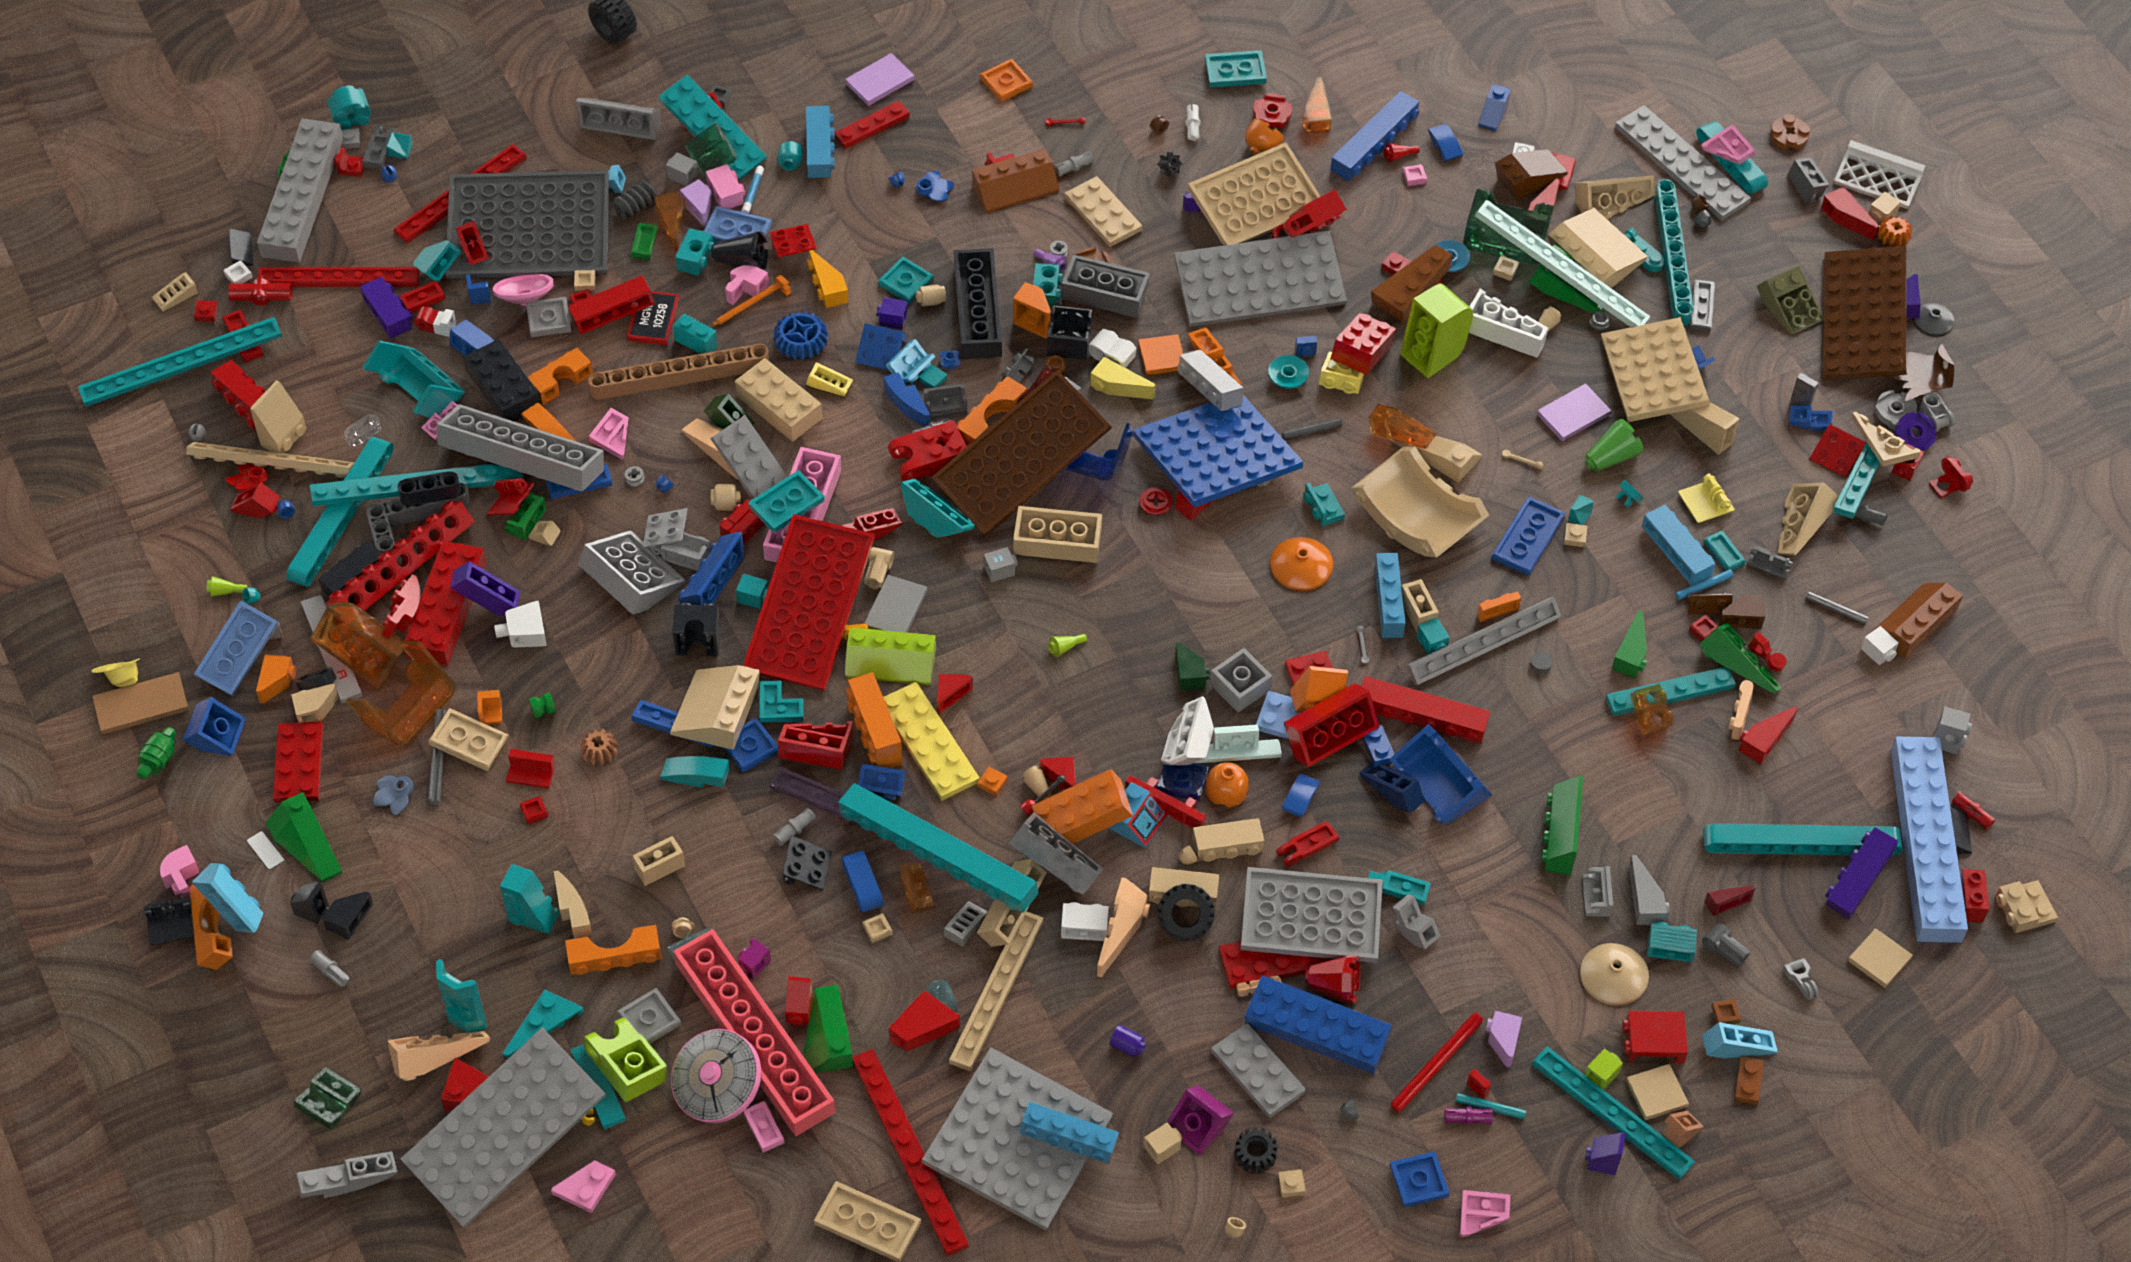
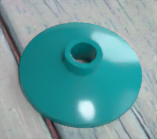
[1268,355,1309,389]

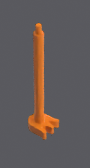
[712,275,792,326]

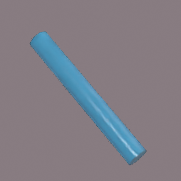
[1675,569,1734,600]

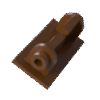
[1687,592,1733,614]

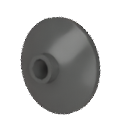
[1914,303,1954,335]

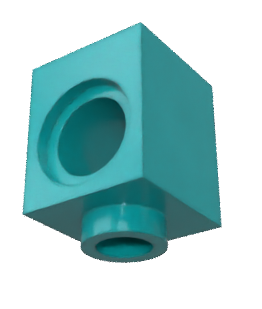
[1416,618,1449,655]

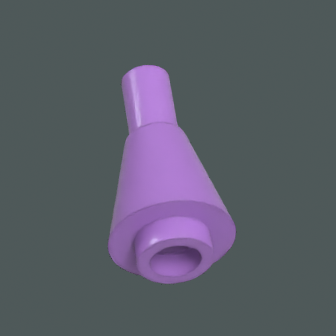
[1034,249,1067,273]

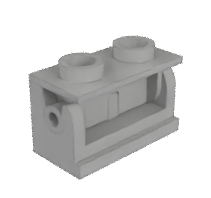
[660,532,711,571]

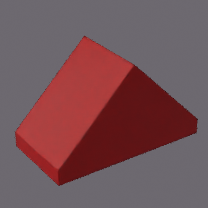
[455,221,489,266]
[937,674,973,714]
[1039,757,1076,791]

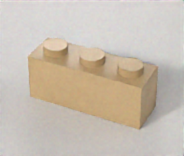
[1192,818,1264,862]
[1149,867,1219,909]

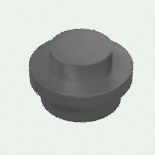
[1590,312,1610,331]

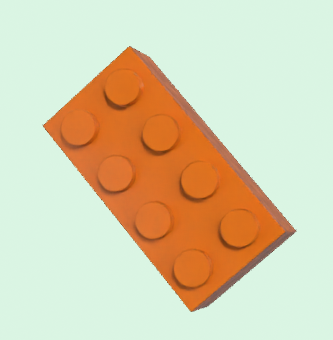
[846,672,902,769]
[1032,769,1133,844]

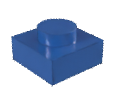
[1295,336,1317,357]

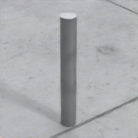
[1806,592,1868,624]

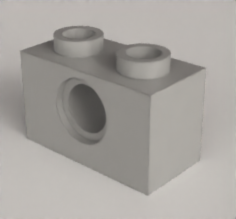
[1933,706,1972,755]

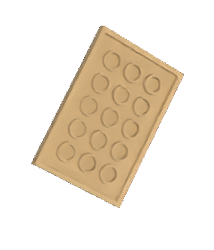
[1187,143,1321,246]
[1601,317,1710,422]

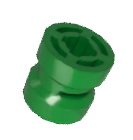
[529,692,556,719]

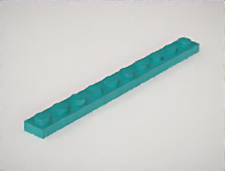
[78,317,282,407]
[310,464,524,506]

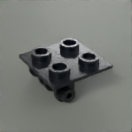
[782,836,832,890]
[144,896,194,946]

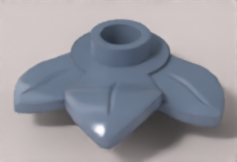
[373,775,413,816]

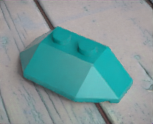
[900,479,975,538]

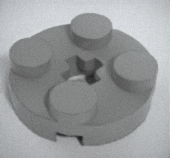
[1874,390,1917,430]

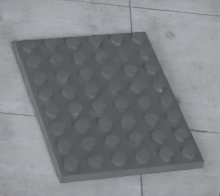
[446,170,609,279]

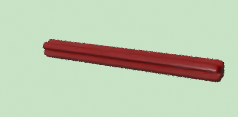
[1390,1012,1483,1113]

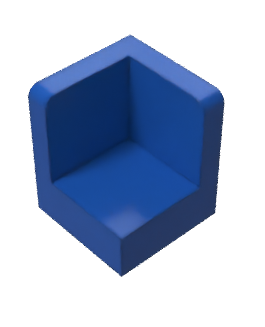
[466,274,491,305]

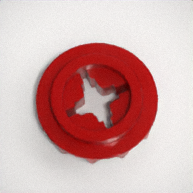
[1139,487,1173,517]

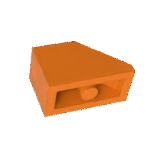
[256,655,296,703]

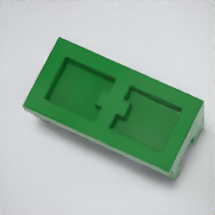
[504,493,547,540]

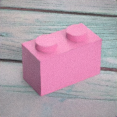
[706,164,745,209]

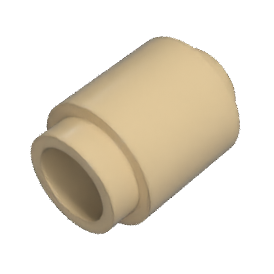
[916,284,946,307]

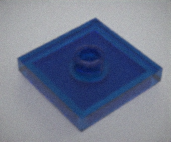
[1157,763,1209,801]

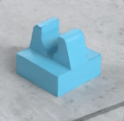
[609,165,626,193]

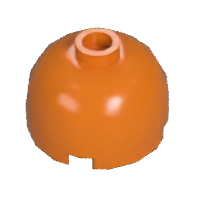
[1245,119,1285,155]
[1205,762,1249,807]

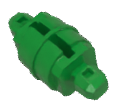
[137,727,176,780]

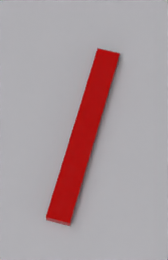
[394,144,527,244]
[257,267,421,287]

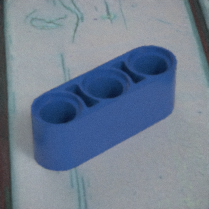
[841,850,884,913]

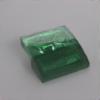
[685,123,738,179]
[294,1067,362,1130]

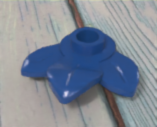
[916,171,954,202]

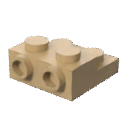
[1996,880,2058,933]

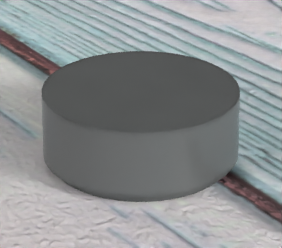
[1530,652,1553,674]

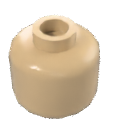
[711,484,741,511]

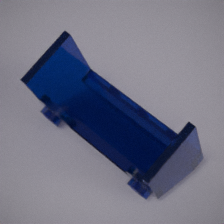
[1064,423,1133,481]

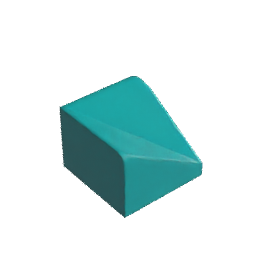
[387,132,413,159]
[1568,495,1594,525]

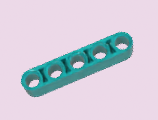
[1696,120,1768,195]

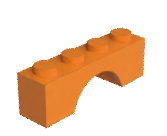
[957,376,1027,446]
[189,884,233,970]
[565,925,662,975]

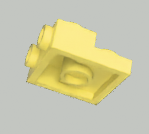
[1319,352,1365,394]

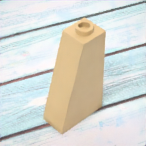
[1670,402,1740,455]

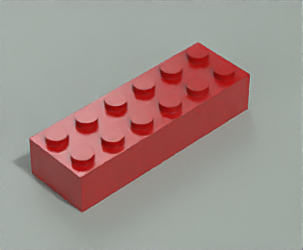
[403,541,487,666]

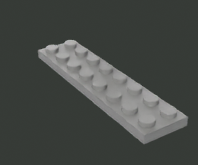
[1615,105,1751,221]

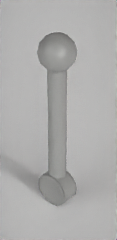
[1356,626,1369,665]

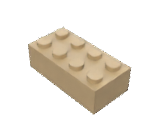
[735,358,823,442]
[1013,506,1102,563]

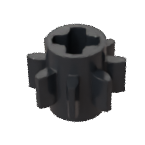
[1157,152,1183,177]

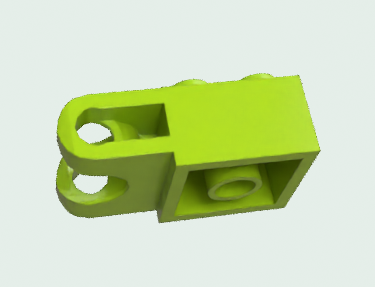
[583,1017,667,1103]

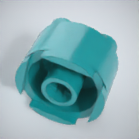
[326,86,371,130]

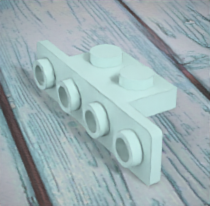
[1195,725,1282,763]

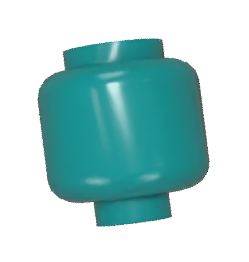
[777,141,803,171]

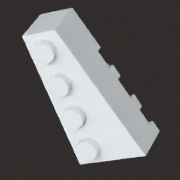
[1469,289,1548,358]

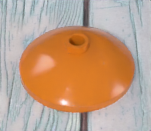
[1270,537,1333,591]

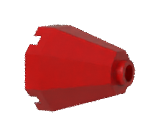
[1305,955,1361,1004]

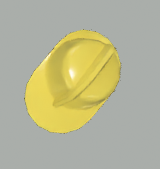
[91,658,140,688]

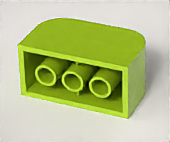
[1400,284,1474,378]

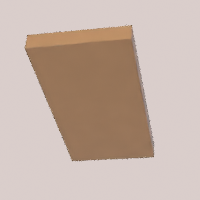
[92,672,189,735]

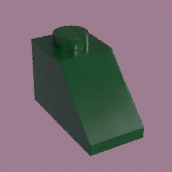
[704,393,755,429]
[1175,642,1210,691]

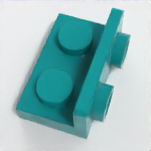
[1303,483,1345,526]

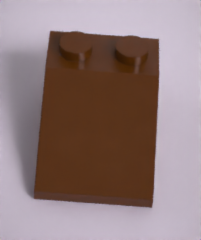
[1495,149,1568,201]

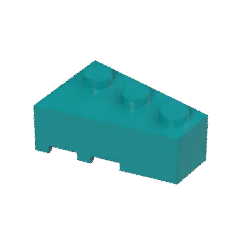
[500,864,560,934]

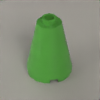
[1584,419,1644,472]

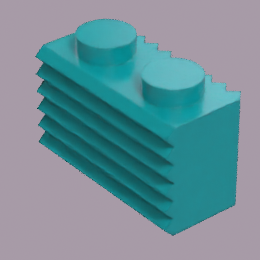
[673,314,718,354]
[1647,922,1697,963]

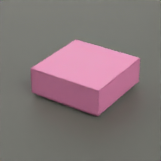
[1403,164,1427,186]

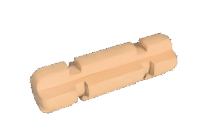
[1237,976,1281,997]

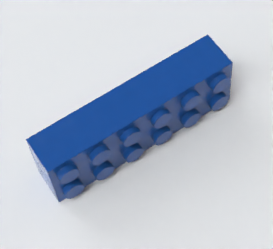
[1245,975,1391,1074]

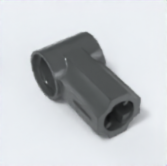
[1702,924,1750,967]

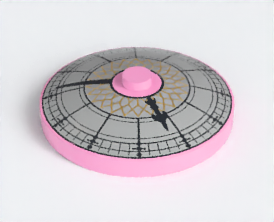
[671,1029,761,1123]

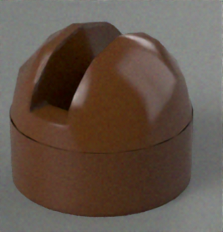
[1691,194,1709,211]

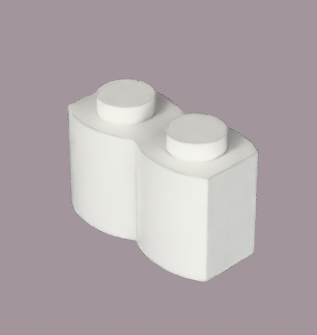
[1088,329,1136,368]

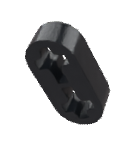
[295,667,337,691]

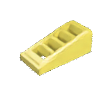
[806,362,853,396]

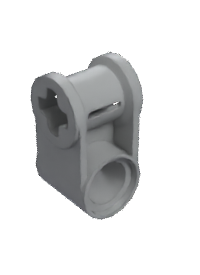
[1918,392,1955,433]

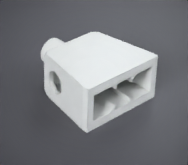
[494,601,547,647]

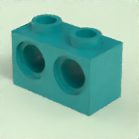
[1033,263,1063,308]

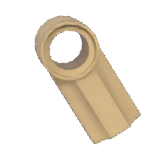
[864,547,894,589]

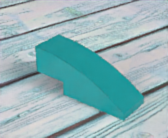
[660,756,730,788]

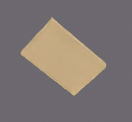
[428,708,508,771]

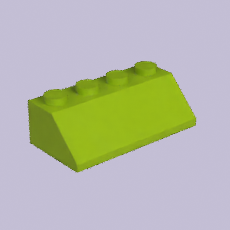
[845,627,936,685]

